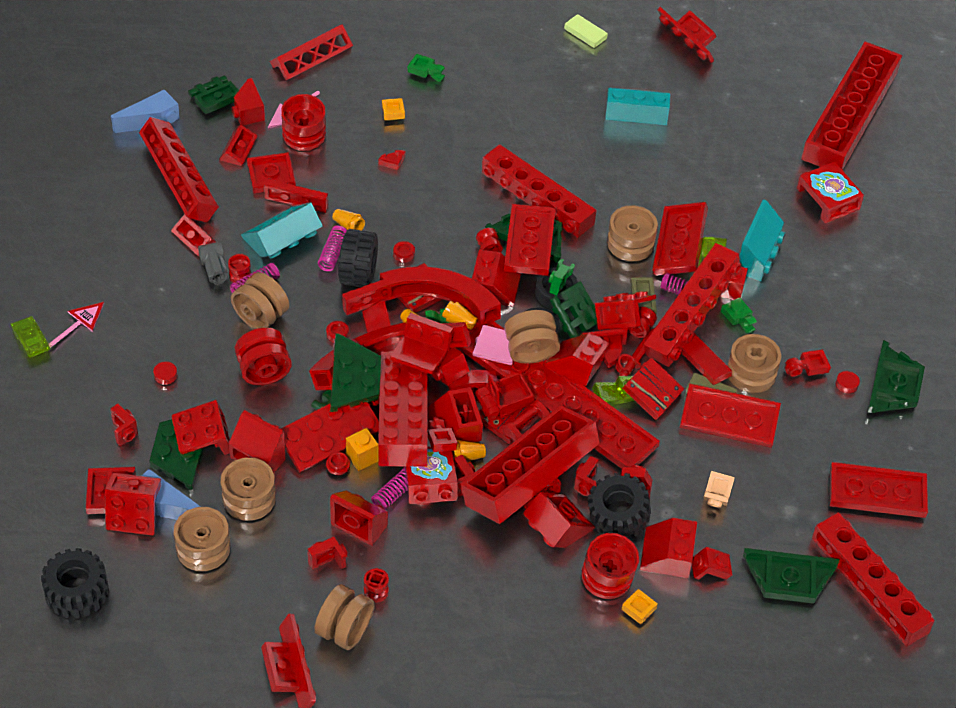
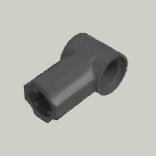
[198,242,228,285]

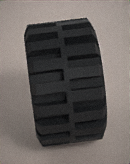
[338,229,378,287]
[588,473,651,539]
[41,548,109,618]

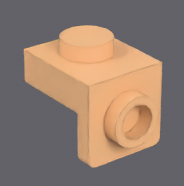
[704,471,735,508]

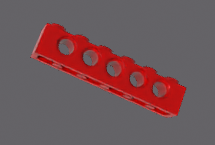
[139,117,219,223]
[482,144,597,238]
[643,243,741,367]
[812,512,935,647]

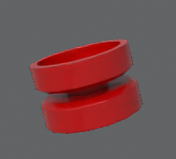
[235,328,292,385]

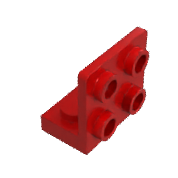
[595,291,656,330]
[390,313,453,374]
[172,400,230,455]
[105,473,161,535]

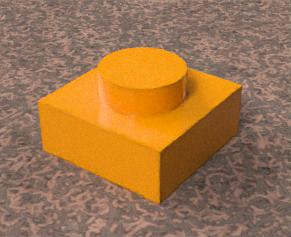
[382,98,405,120]
[621,589,658,624]

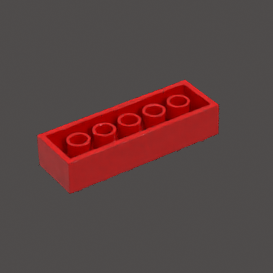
[378,351,427,467]
[460,405,600,524]

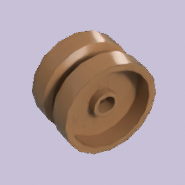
[607,205,658,261]
[231,272,289,329]
[504,310,560,364]
[728,334,782,393]
[221,458,276,521]
[174,507,230,571]
[315,584,374,650]

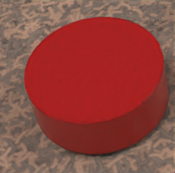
[393,241,415,263]
[326,321,349,343]
[153,362,177,385]
[836,371,860,394]

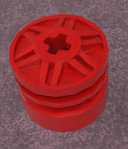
[281,94,326,151]
[581,533,639,599]

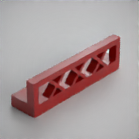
[269,24,353,80]

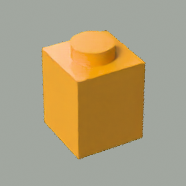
[346,428,378,471]

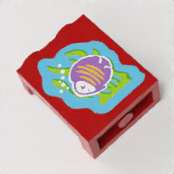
[797,162,864,223]
[403,446,457,504]

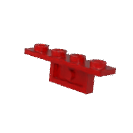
[657,7,717,63]
[261,614,316,708]

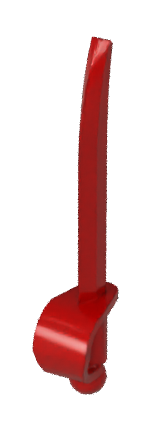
[615,328,655,380]

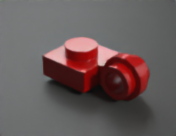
[784,349,831,377]
[427,417,457,452]

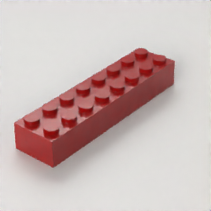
[801,41,902,170]

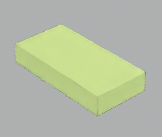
[564,14,608,48]

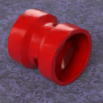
[476,228,503,253]
[228,254,251,285]
[627,307,657,338]
[364,568,389,603]

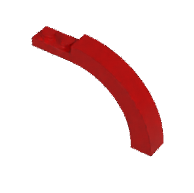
[342,267,501,326]
[309,322,471,390]

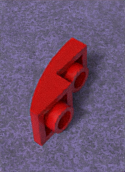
[448,370,498,392]

